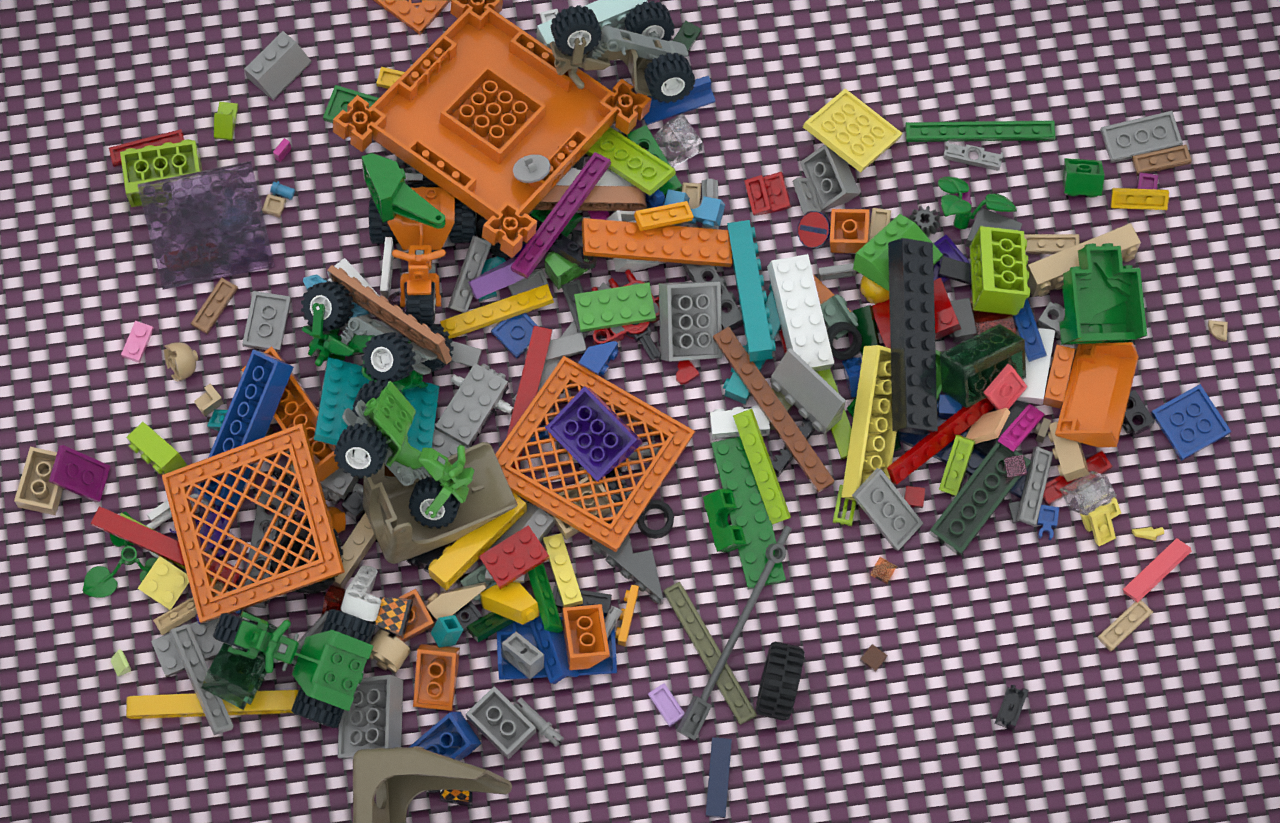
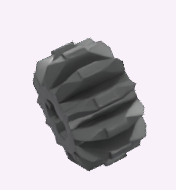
[908,206,940,237]

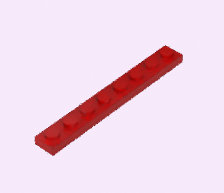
[887,389,994,485]

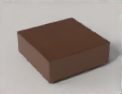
[860,644,888,672]

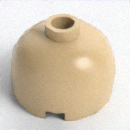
[164,342,198,382]

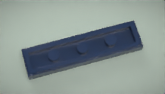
[706,737,732,818]

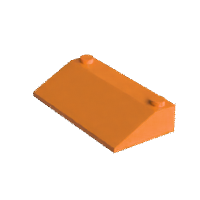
[1055,342,1139,447]

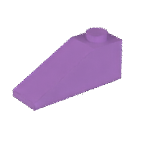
[468,257,525,299]

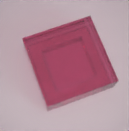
[1004,455,1027,478]

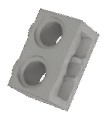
[1037,302,1070,345]
[502,632,544,679]

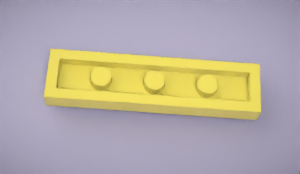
[543,533,583,608]

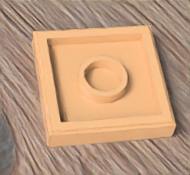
[966,408,1010,444]

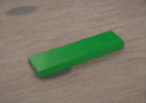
[528,563,563,633]

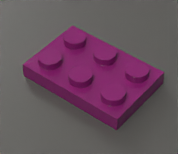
[49,445,111,502]

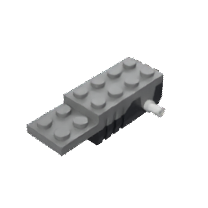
[432,363,514,457]

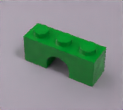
[703,489,746,552]

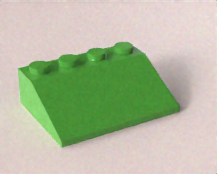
[853,214,943,291]

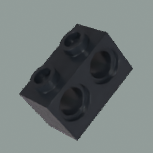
[1122,389,1155,437]

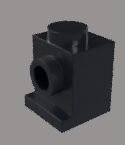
[453,601,482,634]

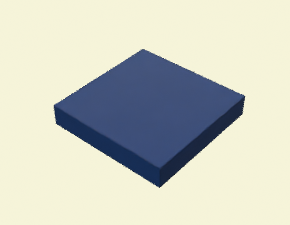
[491,313,538,359]

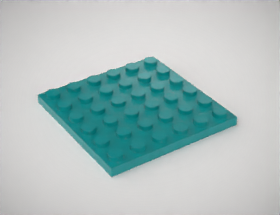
[314,357,439,451]

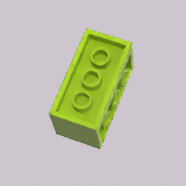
[120,139,203,207]
[970,226,1030,315]

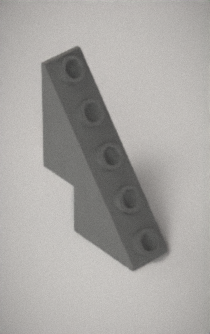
[591,534,663,604]

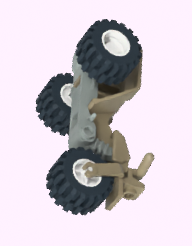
[550,1,695,103]

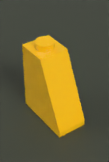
[480,582,540,625]

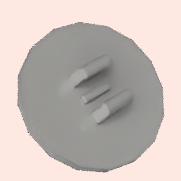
[513,155,551,183]

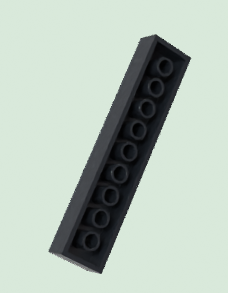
[888,238,938,435]

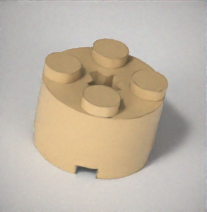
[369,629,411,673]

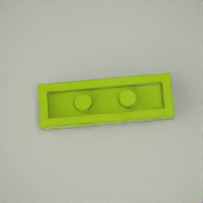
[939,435,976,496]

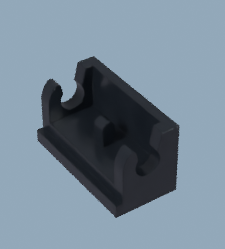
[994,685,1029,731]

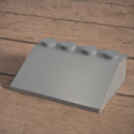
[659,282,722,361]
[770,348,846,434]
[338,675,403,759]

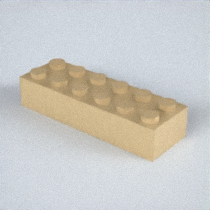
[1027,223,1141,297]

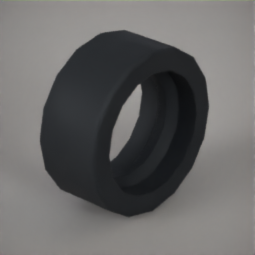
[827,322,862,360]
[637,500,674,539]

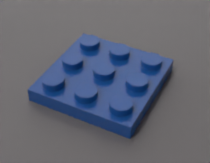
[1151,384,1231,461]

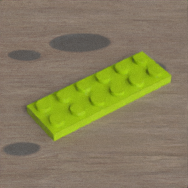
[585,127,676,196]

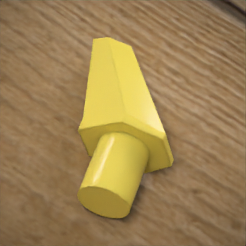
[1132,527,1164,541]

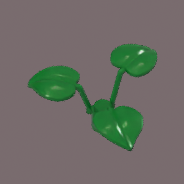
[938,176,1017,229]
[82,511,158,598]

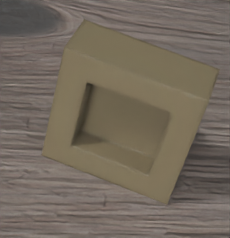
[1034,418,1051,443]

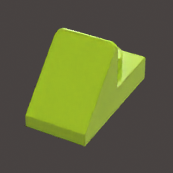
[214,101,238,141]

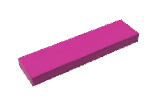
[998,404,1045,452]

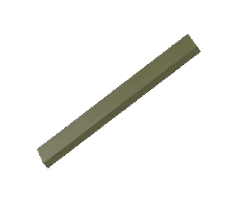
[663,581,757,726]

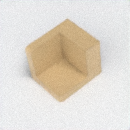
[194,383,224,417]

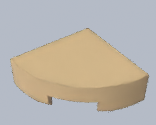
[1208,320,1228,342]

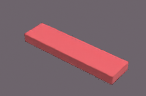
[1123,538,1192,603]

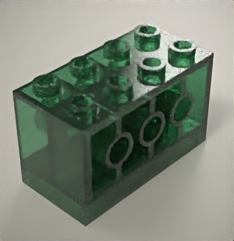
[940,324,1026,408]
[201,609,285,710]

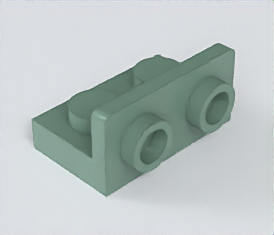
[820,294,859,340]

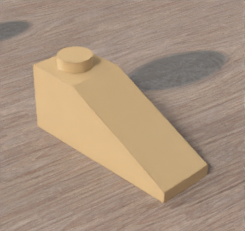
[426,582,487,620]

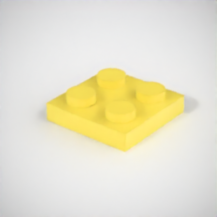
[138,556,189,610]

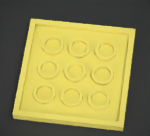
[803,89,903,173]

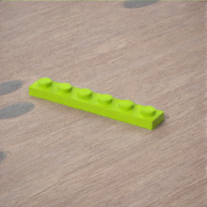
[733,409,791,525]

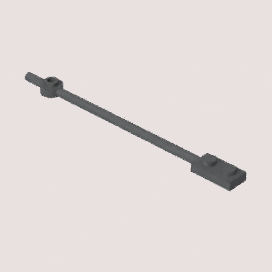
[676,525,792,741]

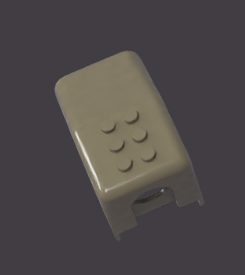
[363,442,518,564]
[353,746,512,823]

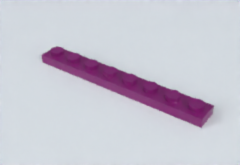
[511,152,611,279]

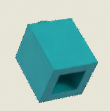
[431,615,463,648]

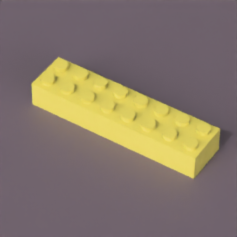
[841,345,897,501]

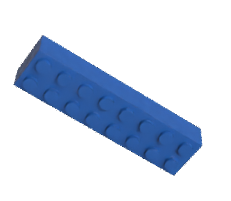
[194,349,294,510]

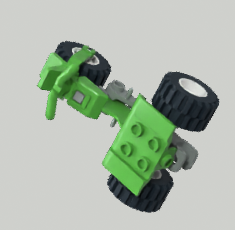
[334,380,475,529]

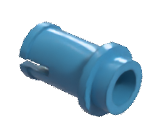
[270,181,295,200]

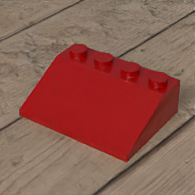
[872,278,961,349]

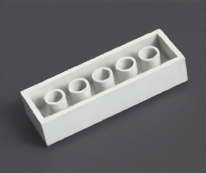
[767,254,834,372]

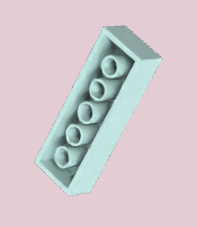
[536,0,647,49]

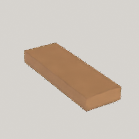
[1132,144,1192,175]
[191,277,238,335]

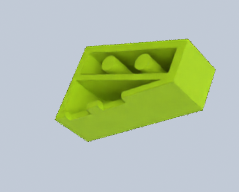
[126,422,188,475]

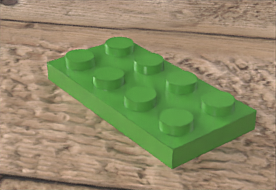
[574,283,656,332]

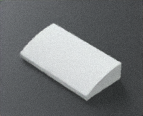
[1011,328,1055,405]

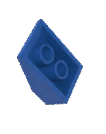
[408,712,482,761]

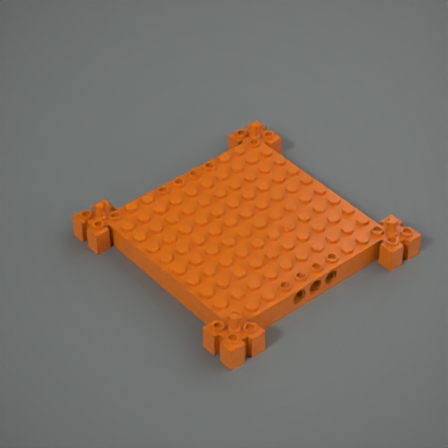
[333,0,652,258]

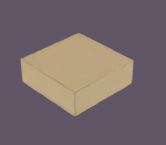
[262,194,286,218]

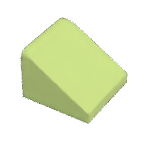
[111,649,131,676]

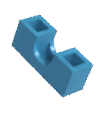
[664,189,725,227]

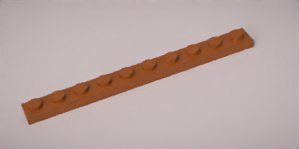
[713,326,835,493]

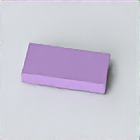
[648,683,685,727]

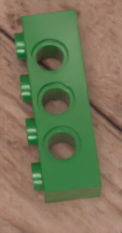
[626,125,682,198]

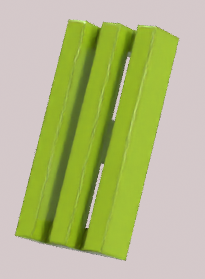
[833,485,856,526]

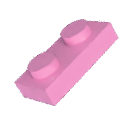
[121,321,154,363]

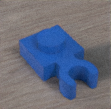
[1037,505,1059,540]

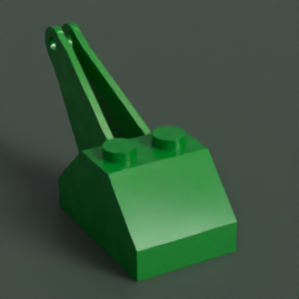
[361,153,446,229]

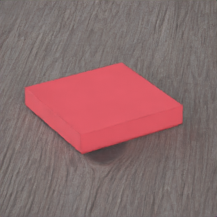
[983,364,1028,410]

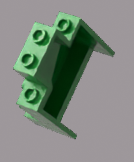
[1059,243,1147,345]

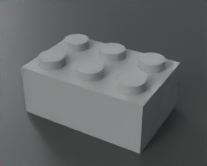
[466,686,536,760]

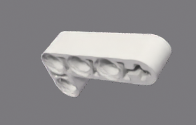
[341,565,381,621]

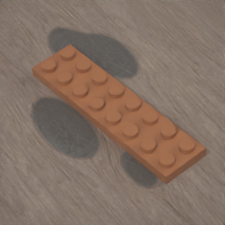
[327,265,452,365]

